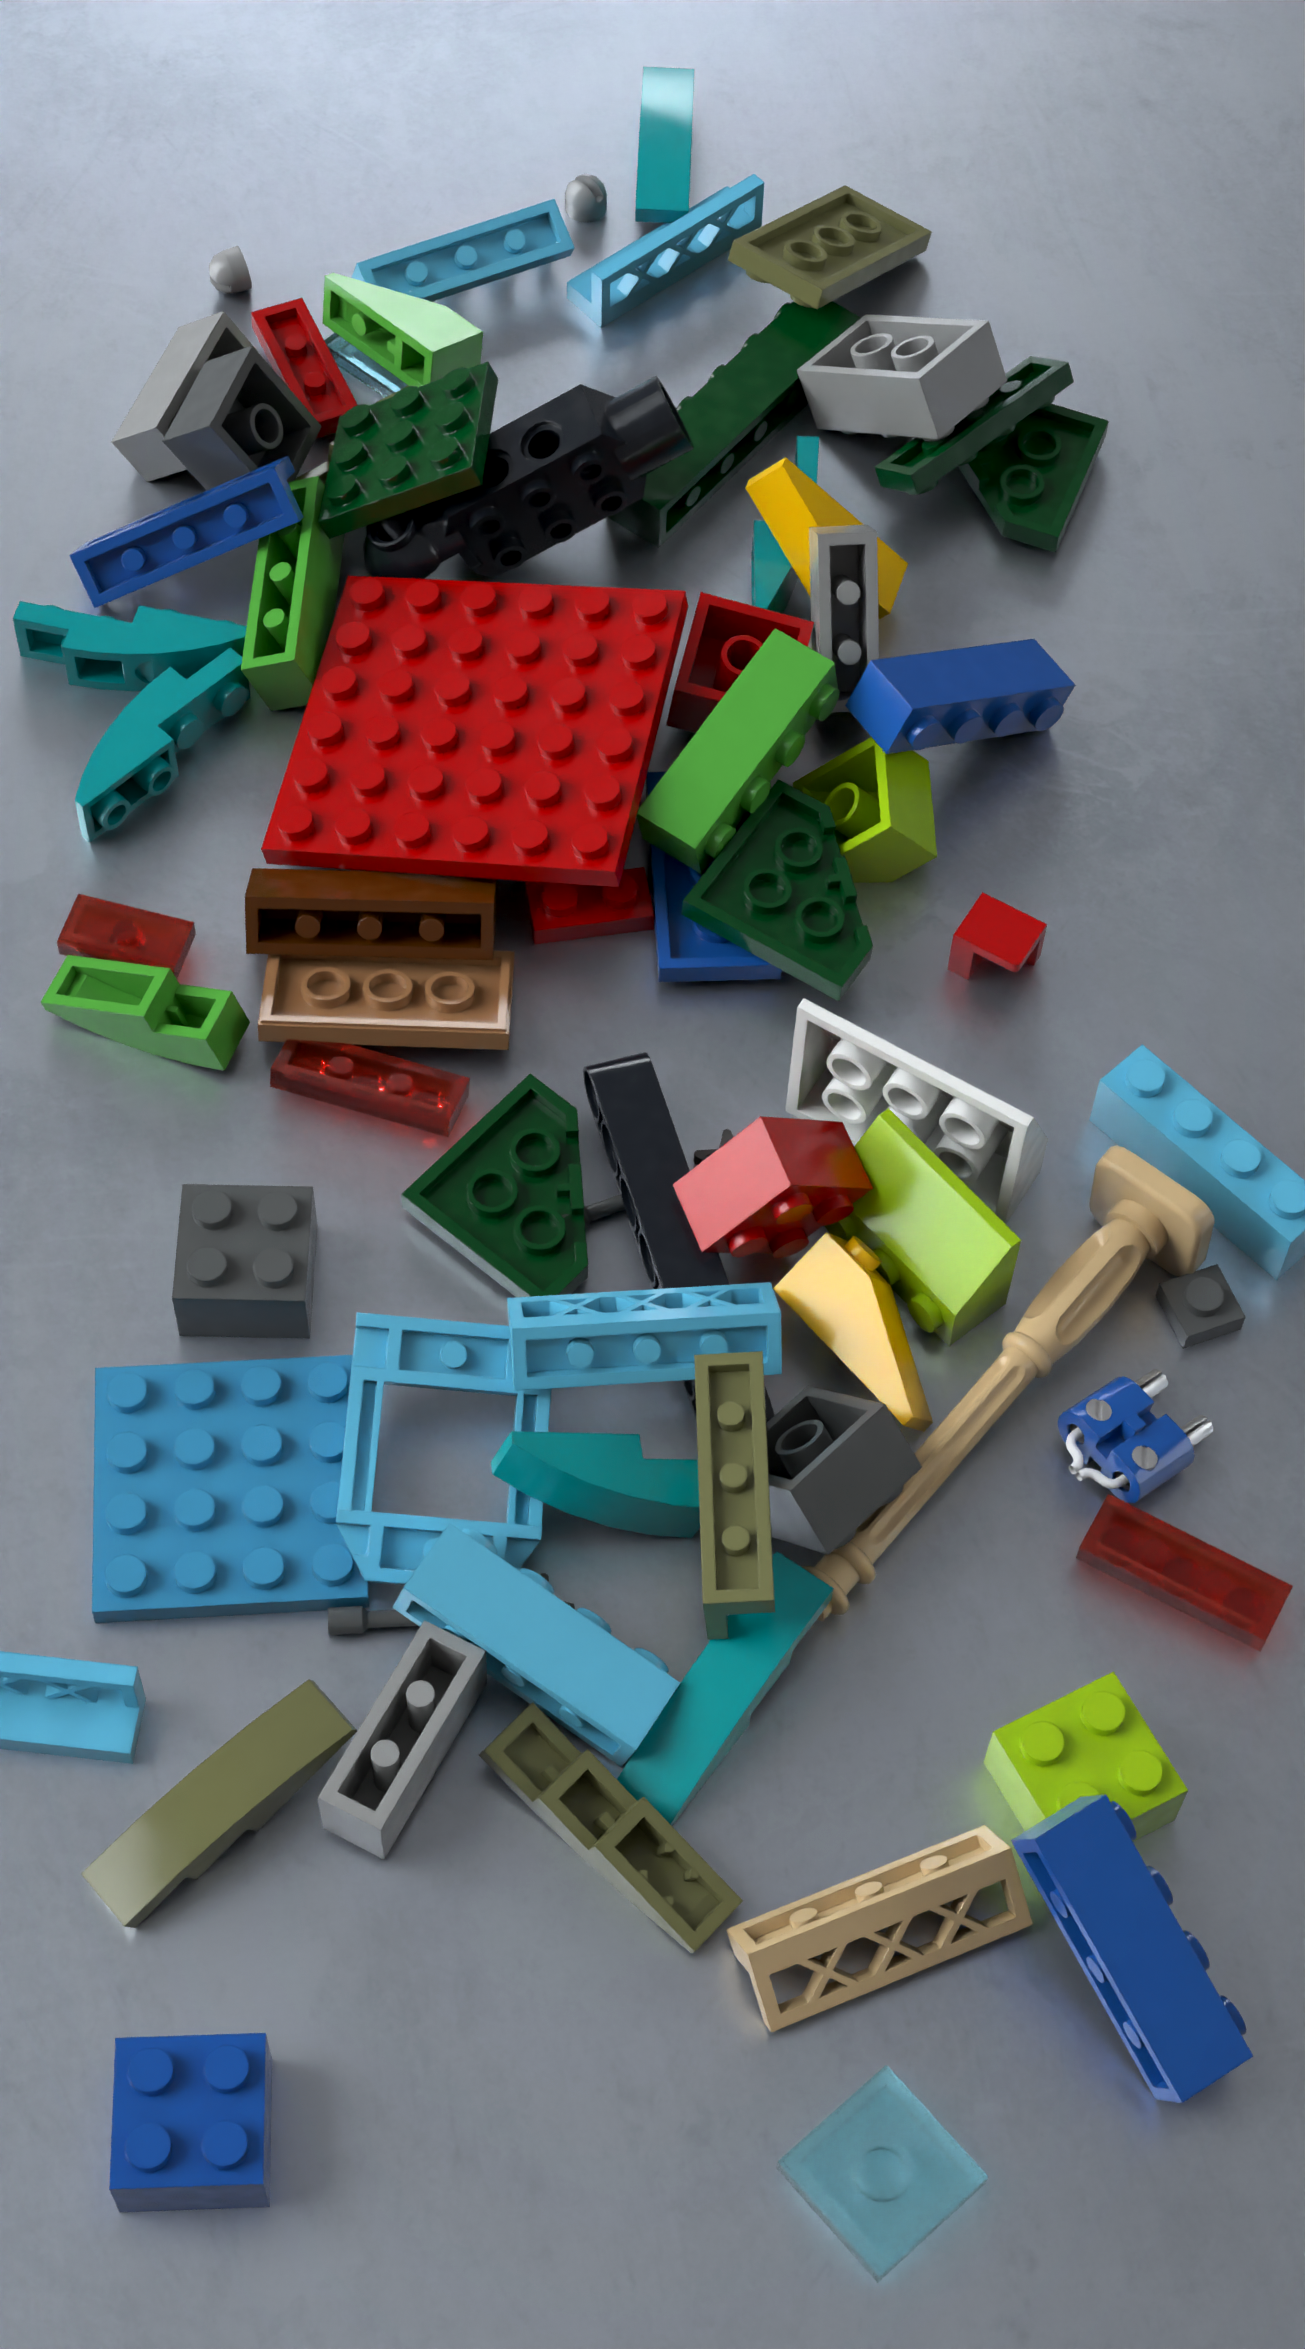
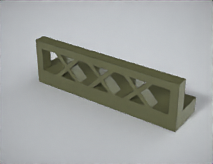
[694,1351,775,1640]

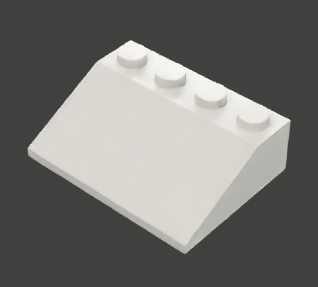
[785,998,1048,1224]

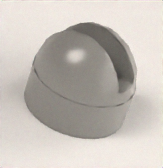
[565,174,607,222]
[209,246,252,294]

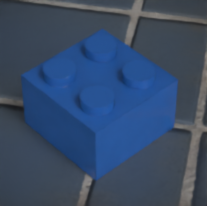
[109,2033,272,2213]

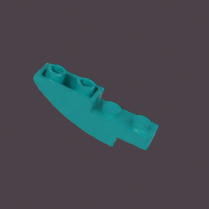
[13,601,247,692]
[75,647,251,843]

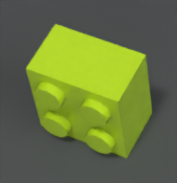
[983,1671,1188,1842]

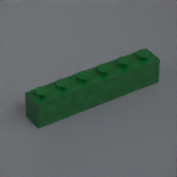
[608,301,861,548]

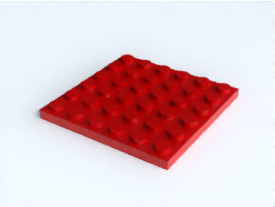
[261,575,688,887]

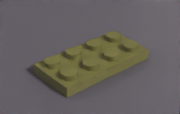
[728,185,932,309]

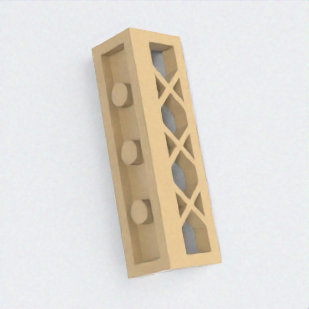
[726,1825,1033,2032]

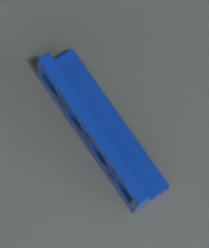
[69,456,303,608]

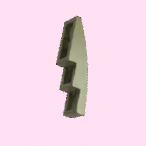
[81,1679,357,1928]
[479,1702,743,1953]

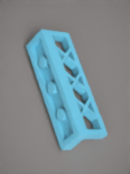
[567,174,765,328]
[351,199,575,302]
[507,1282,782,1391]
[0,1651,146,1764]

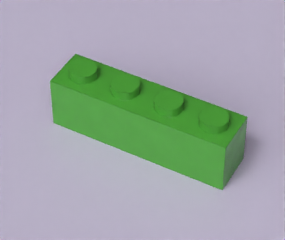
[241,476,345,711]
[637,628,840,874]

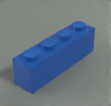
[845,639,1076,754]
[1011,1794,1253,2103]

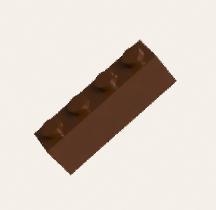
[245,868,497,960]

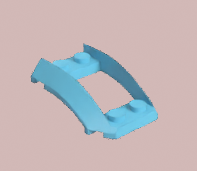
[336,1312,552,1585]

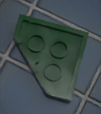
[958,403,1109,552]
[681,779,873,1001]
[401,1074,588,1297]

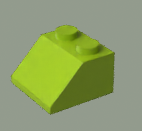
[793,737,937,883]

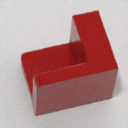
[947,892,1047,980]

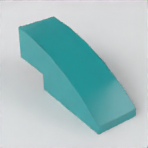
[491,1431,700,1538]

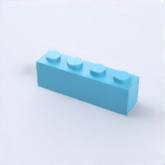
[1089,1044,1305,1280]
[392,1523,680,1767]

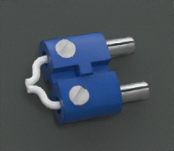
[1058,1369,1214,1504]

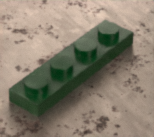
[874,356,1074,495]

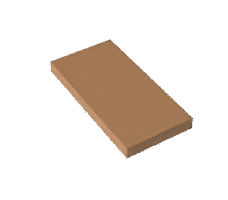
[258,951,515,1050]

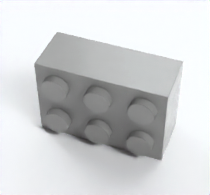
[797,314,1007,441]

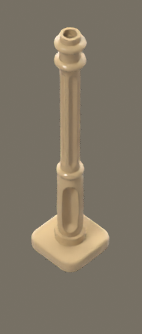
[802,1146,1215,1621]

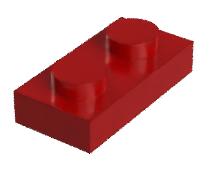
[525,867,655,945]

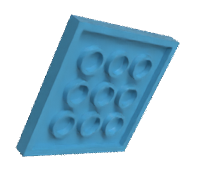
[92,1355,369,1623]

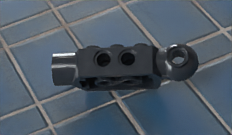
[363,376,694,579]

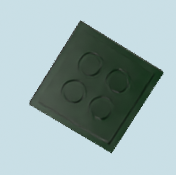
[318,361,498,539]

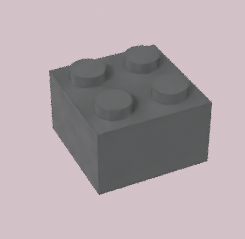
[162,346,322,490]
[172,1184,318,1339]
[766,1386,922,1554]

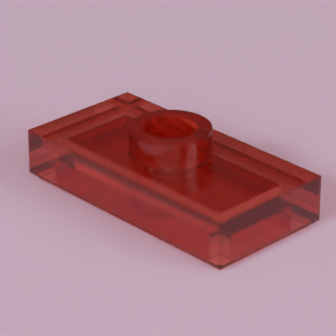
[57,894,196,979]

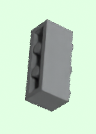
[111,311,258,482]
[809,525,879,713]
[318,1620,487,1859]

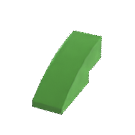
[41,955,250,1071]

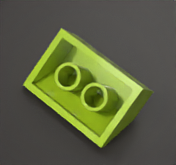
[825,1108,1021,1346]

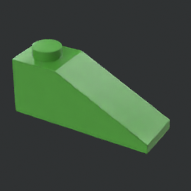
[322,272,483,387]

